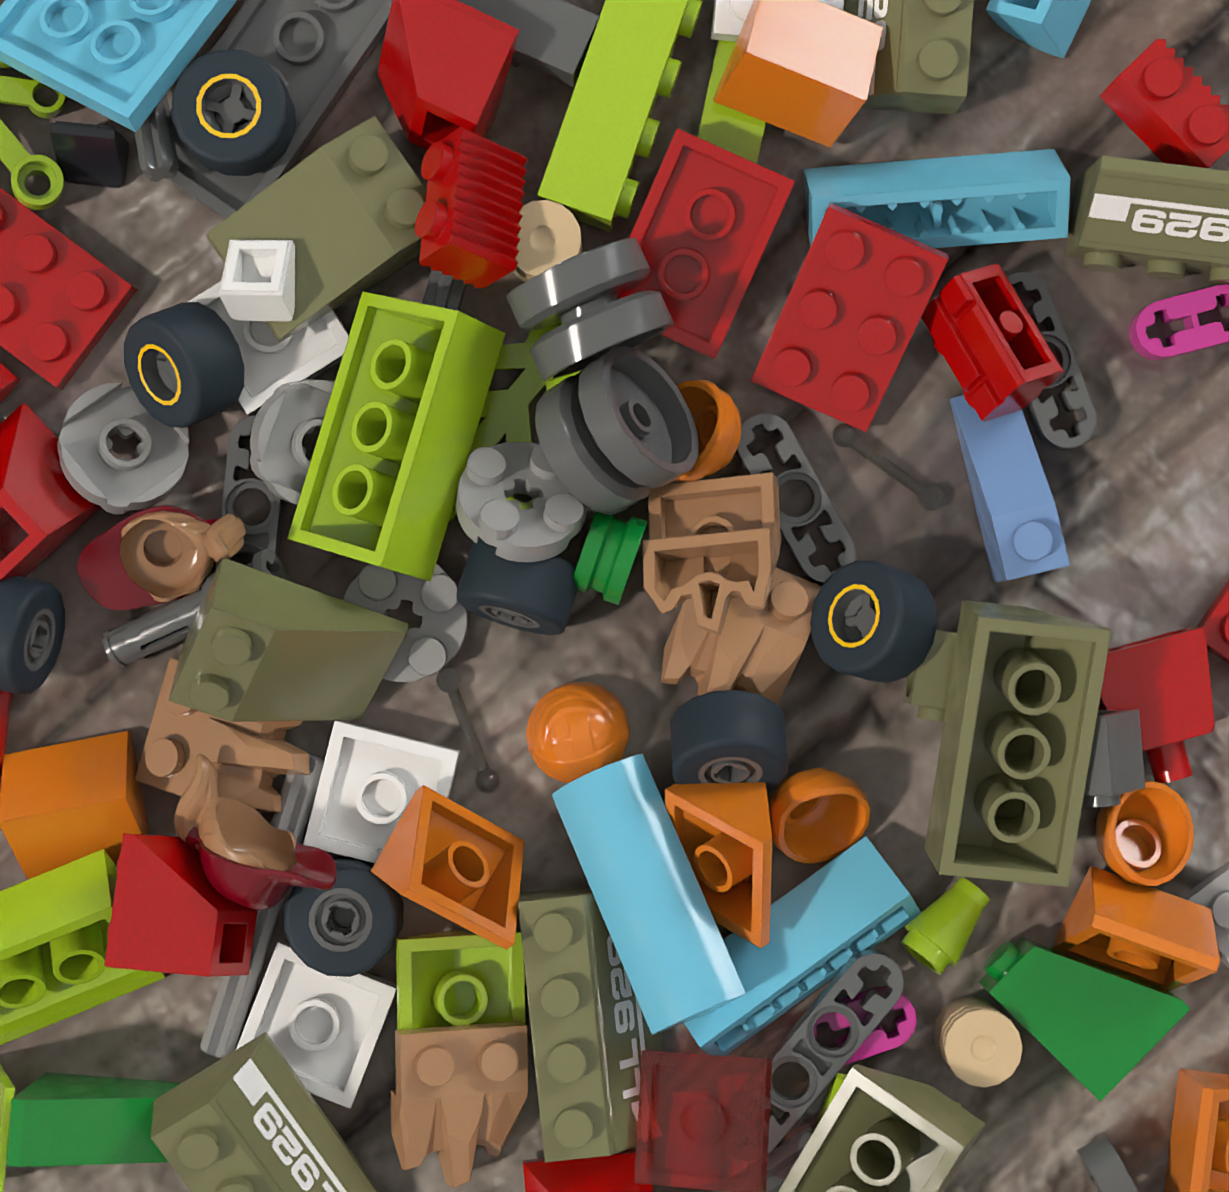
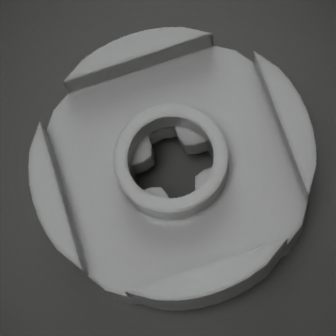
[250,379,335,505]
[57,383,189,514]
[456,442,588,562]
[343,564,469,682]

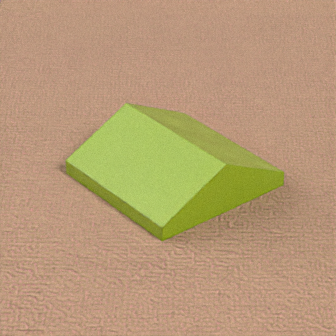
[396,930,525,1030]

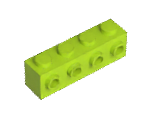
[537,0,703,232]

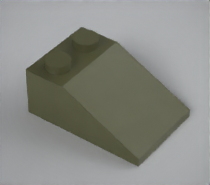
[206,116,427,343]
[169,558,408,722]

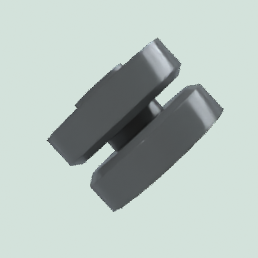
[506,238,674,382]
[535,345,699,515]

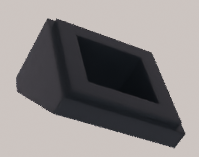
[50,121,129,188]

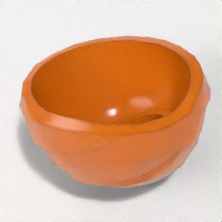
[674,380,741,482]
[526,682,630,783]
[769,768,870,863]
[1096,780,1194,886]

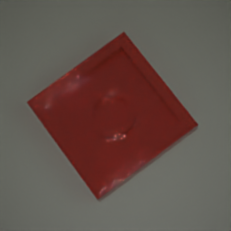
[634,1050,773,1192]

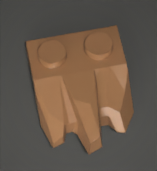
[643,472,781,635]
[661,567,822,704]
[135,658,310,813]
[391,1021,528,1188]

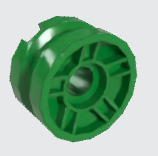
[573,512,647,605]

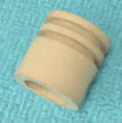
[514,200,582,282]
[933,996,1023,1088]

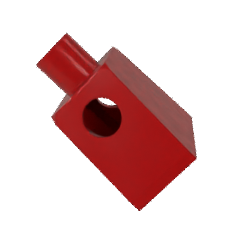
[1098,627,1215,783]

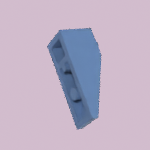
[949,395,1070,582]

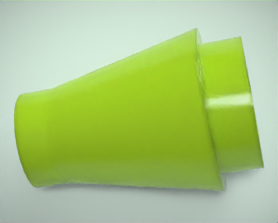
[900,877,990,975]

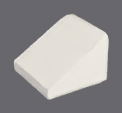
[219,240,295,322]

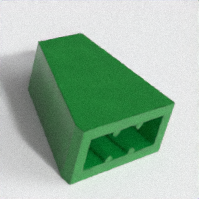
[979,937,1191,1102]
[6,1072,182,1167]

